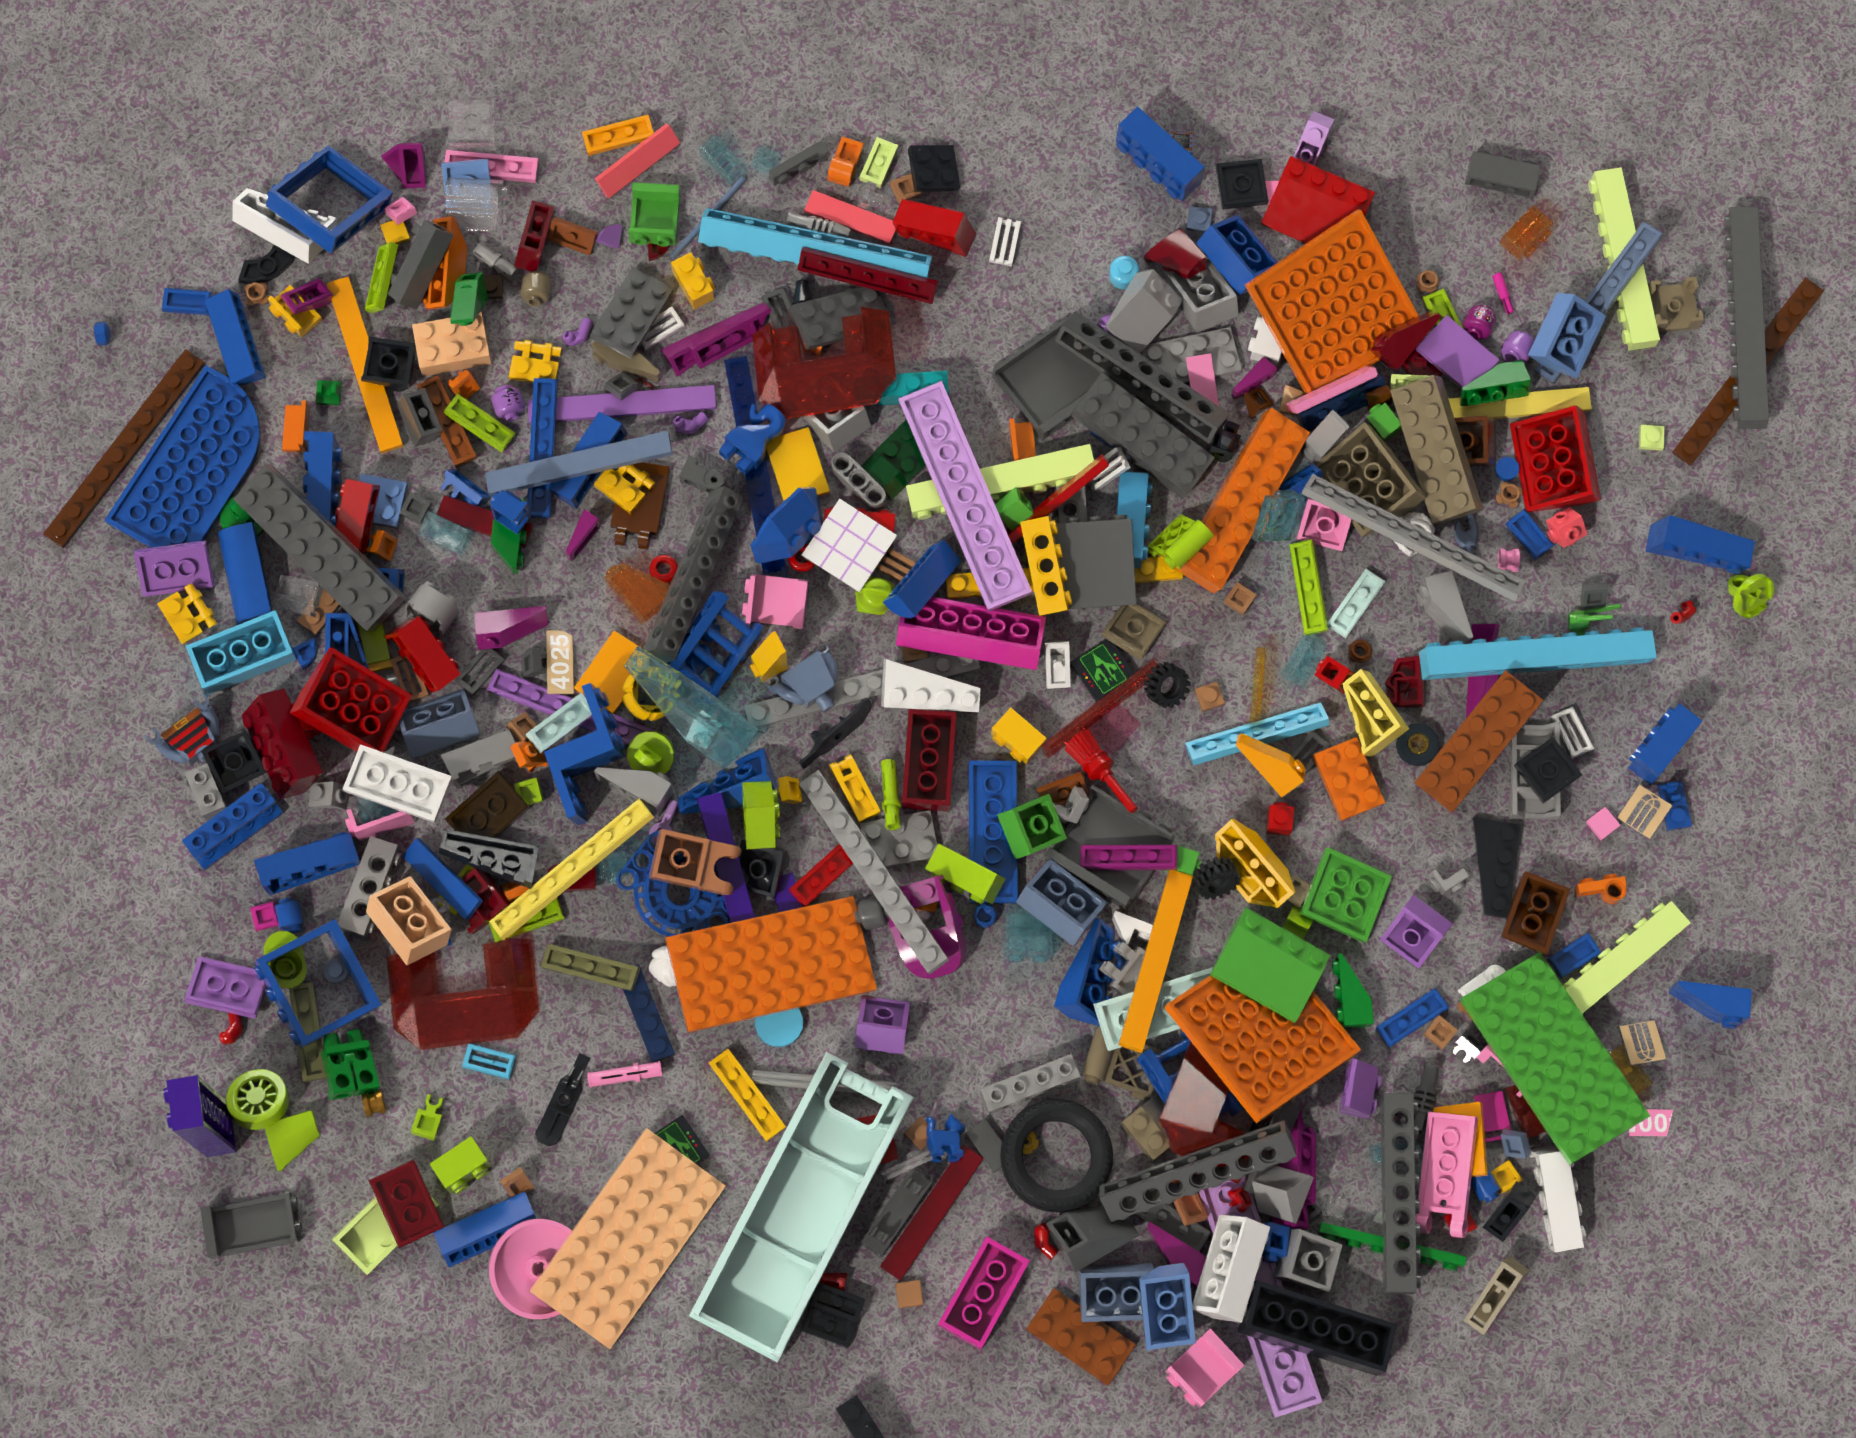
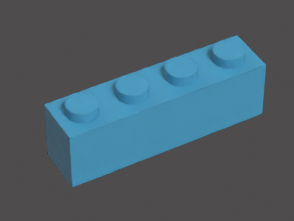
[1116,472,1152,569]

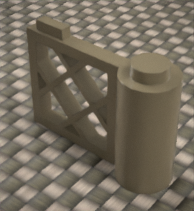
[1082,1028,1163,1101]

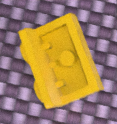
[267,285,322,338]

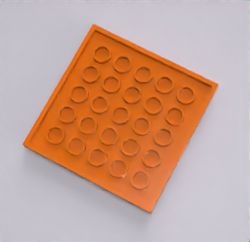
[1244,210,1419,394]
[1164,975,1361,1123]

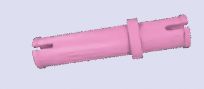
[587,1061,663,1088]

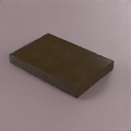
[445,771,530,838]

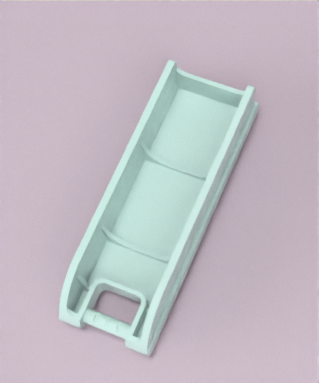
[689,1052,914,1363]

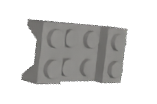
[1509,723,1561,820]

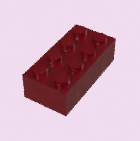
[241,688,323,800]
[902,709,957,812]

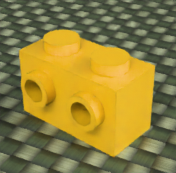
[671,252,716,310]
[991,707,1047,764]

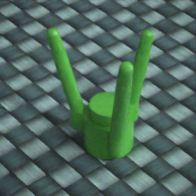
[1568,604,1621,636]

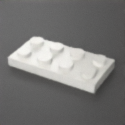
[343,745,452,823]

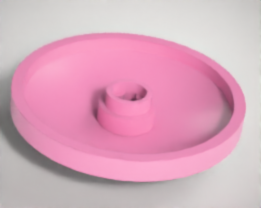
[488,1219,572,1319]

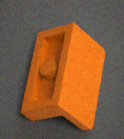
[282,400,310,453]
[1009,418,1036,461]

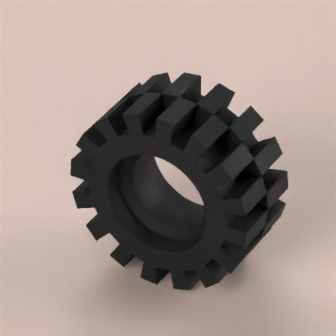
[1144,662,1191,708]
[1193,857,1240,900]

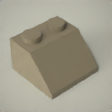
[1120,1095,1184,1163]

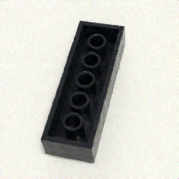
[1237,1280,1397,1376]

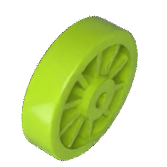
[226,1069,290,1130]

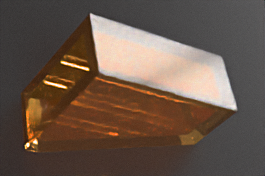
[604,563,670,625]

